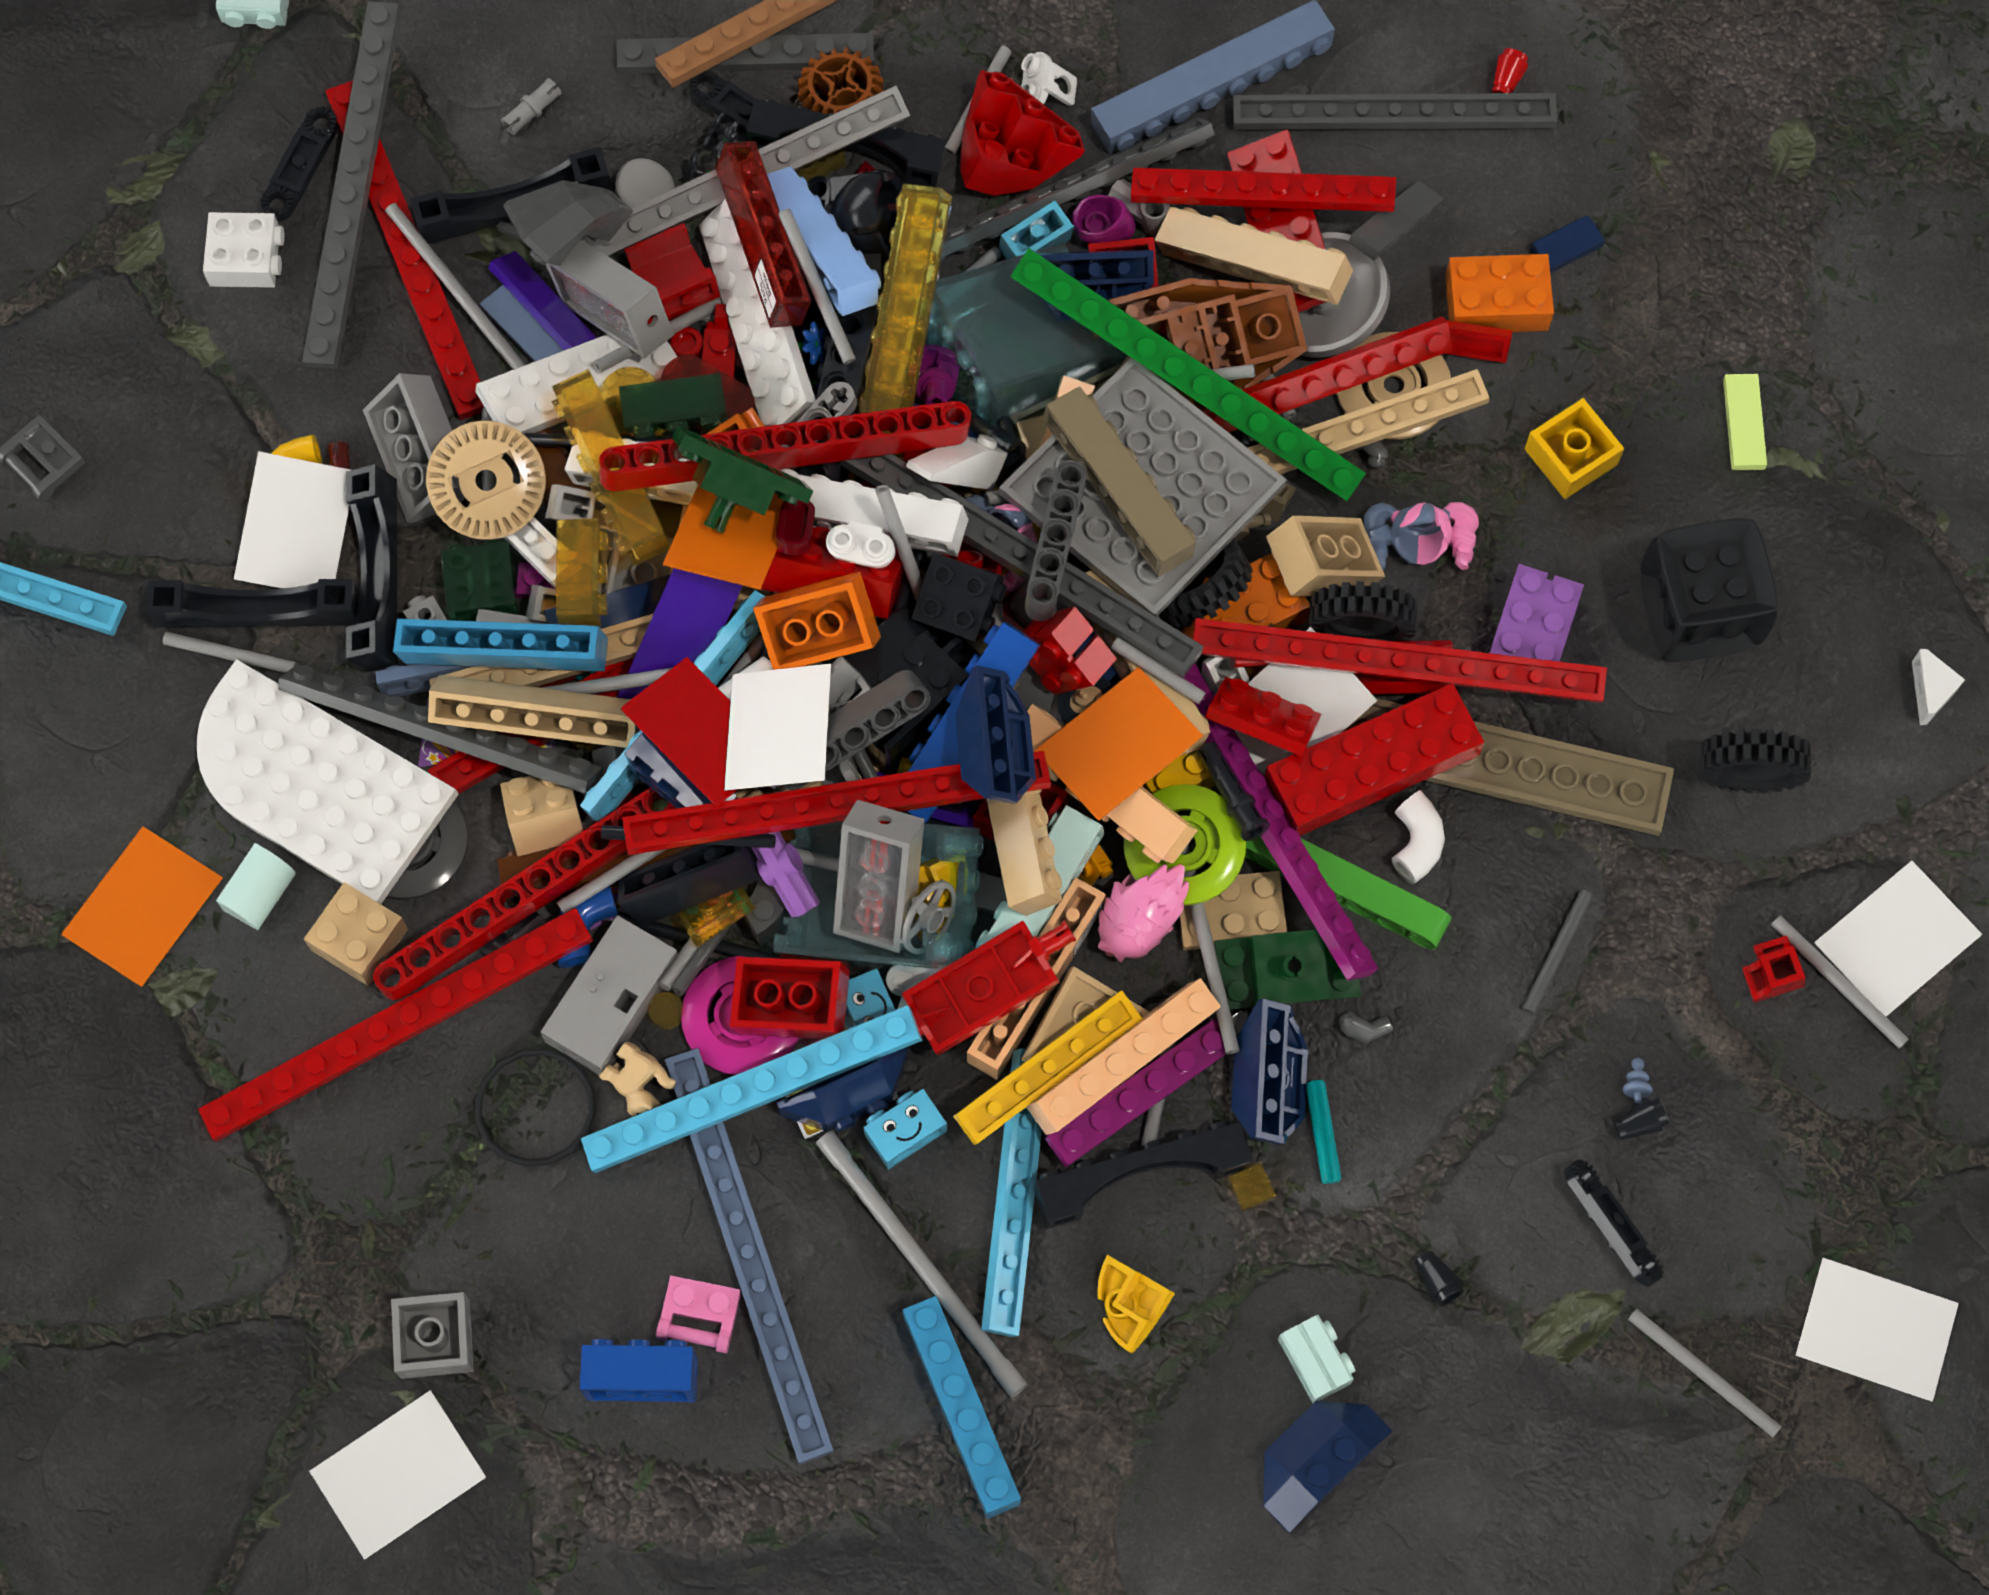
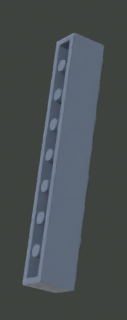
[1090,0,1335,155]

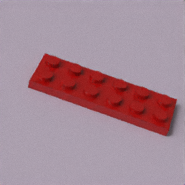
[1227,129,1326,313]

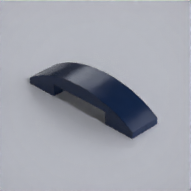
[544,574,670,629]

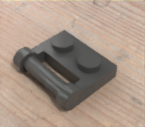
[0,414,85,502]

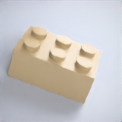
[1266,515,1385,596]

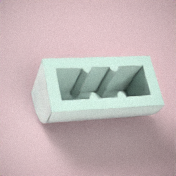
[216,843,296,930]

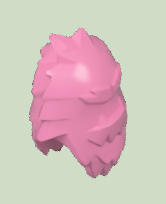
[1098,864,1189,962]

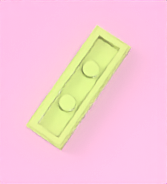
[1723,374,1767,470]

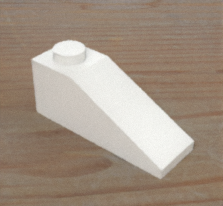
[906,434,1008,490]

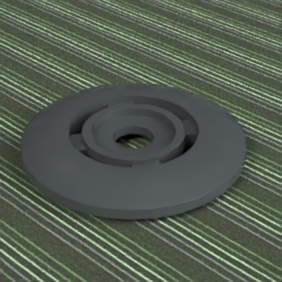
[387,801,469,900]

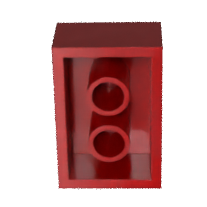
[730,957,850,1039]

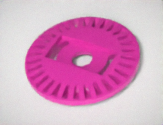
[681,956,799,1076]

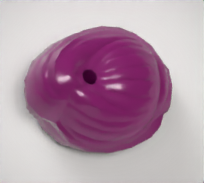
[1072,195,1136,244]

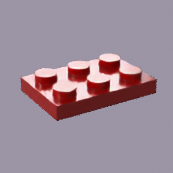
[1205,676,1322,756]

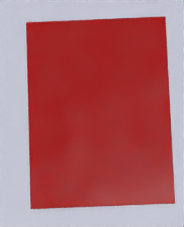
[620,657,738,807]

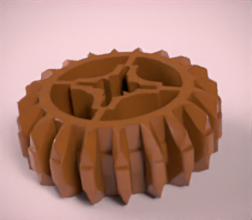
[797,47,884,114]

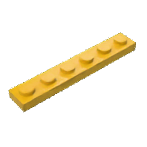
[953,990,1142,1145]

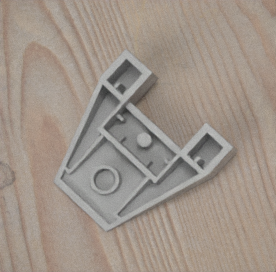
[526,484,673,622]

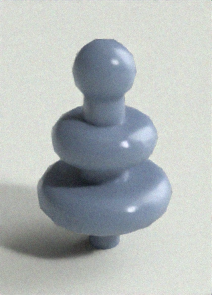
[1623,1057,1653,1103]

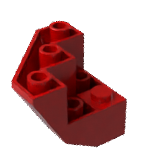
[960,70,1085,196]

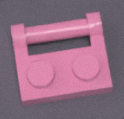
[656,1275,742,1354]

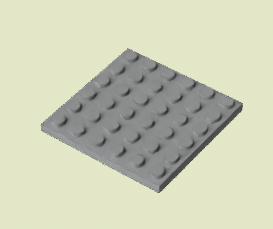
[998,358,1287,617]

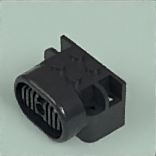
[843,606,984,775]

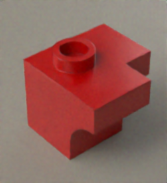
[1742,935,1806,1003]

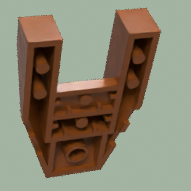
[1093,278,1307,406]

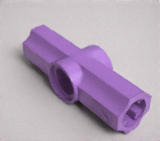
[751,831,820,918]

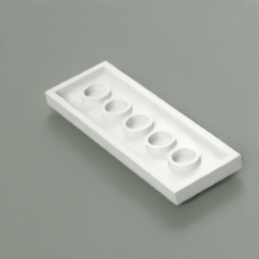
[475,334,684,434]

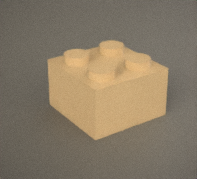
[500,776,584,856]
[304,882,408,986]

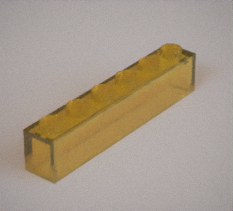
[552,369,671,565]

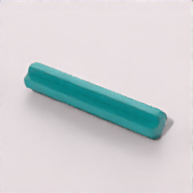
[1306,1080,1341,1184]

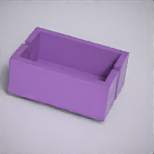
[1489,564,1584,661]

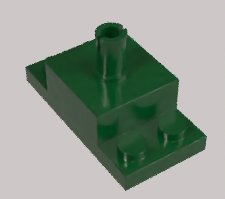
[672,426,813,533]
[1213,929,1361,1010]

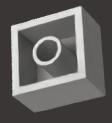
[391,1292,474,1379]

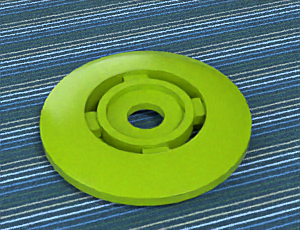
[1124,784,1246,905]

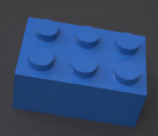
[580,1339,698,1402]

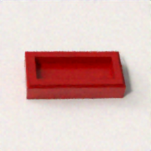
[1444,320,1512,363]

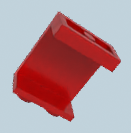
[624,223,721,320]

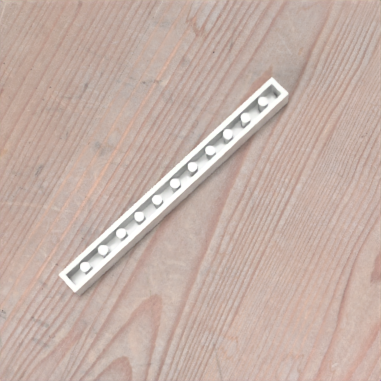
[564,433,969,557]

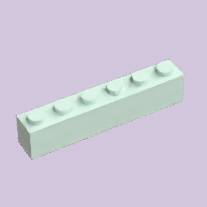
[975,805,1105,948]

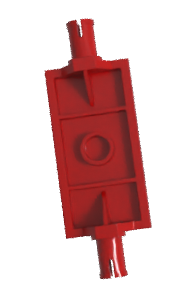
[901,921,1076,1056]

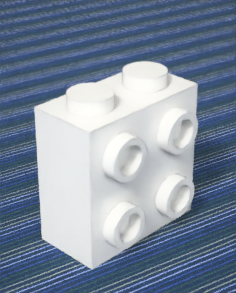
[203,212,284,287]

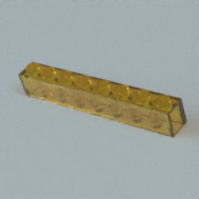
[853,184,952,460]

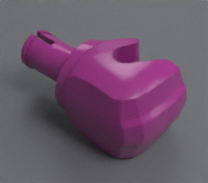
[909,344,960,405]

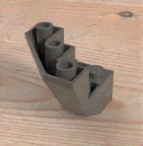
[503,180,633,266]

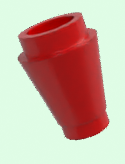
[1491,48,1528,93]

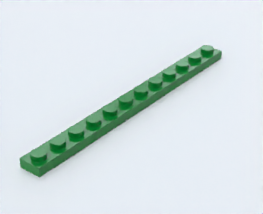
[1010,248,1366,501]

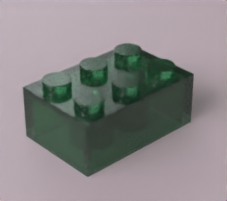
[619,373,729,439]

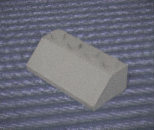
[363,373,465,523]

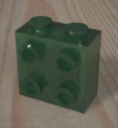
[440,540,519,621]

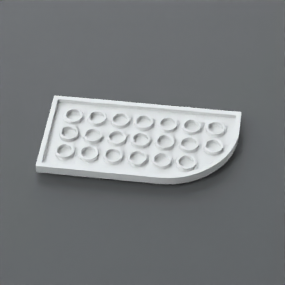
[197,659,458,904]

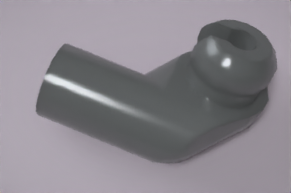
[1356,441,1388,468]
[1339,1012,1393,1043]

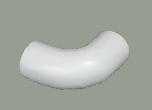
[1392,790,1445,885]

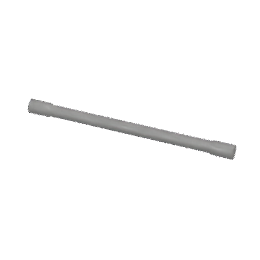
[816,1130,1028,1398]

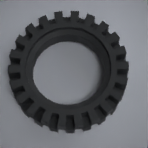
[1158,539,1253,628]
[1309,581,1417,641]
[1701,729,1811,793]

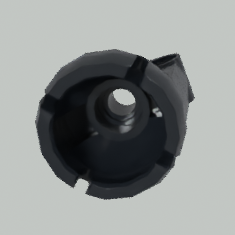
[807,170,910,266]

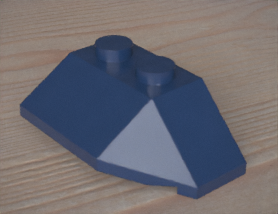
[1036,250,1154,321]
[956,665,1036,804]
[1231,998,1308,1145]
[776,1047,908,1132]
[1263,1401,1392,1533]

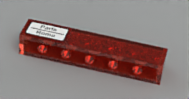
[715,141,811,328]

